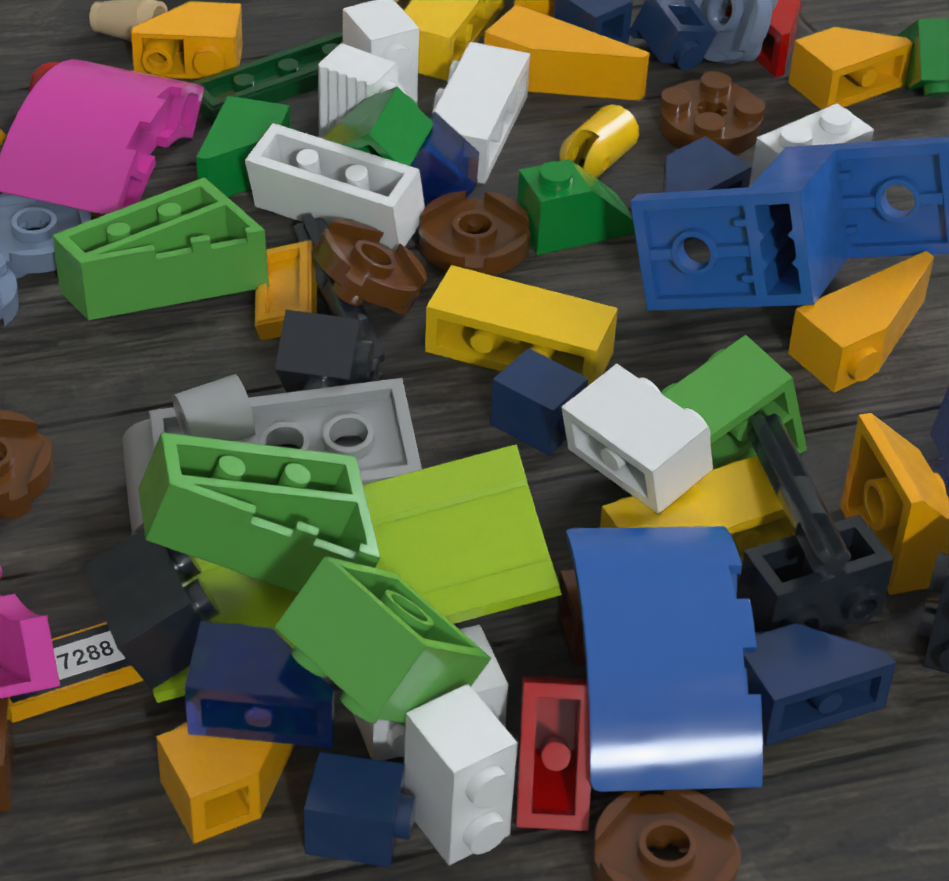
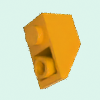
[131,1,243,79]
[156,688,296,844]

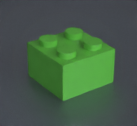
[275,556,492,726]

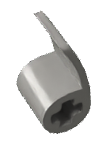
[172,374,262,445]

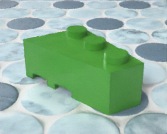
[52,177,269,320]
[618,335,807,497]
[138,432,380,593]

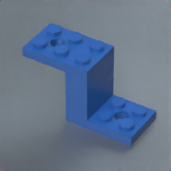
[630,136,949,311]

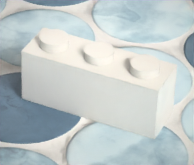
[420,42,530,184]
[245,123,425,252]

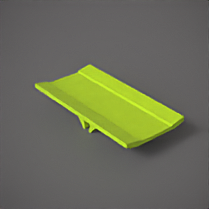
[153,444,561,703]

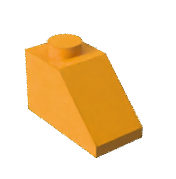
[788,27,913,110]

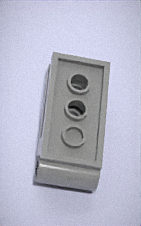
[122,378,422,535]

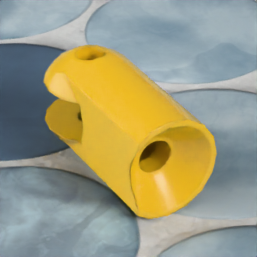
[559,104,639,178]

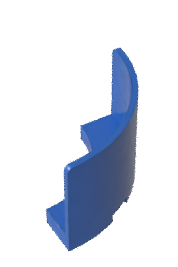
[566,526,763,791]

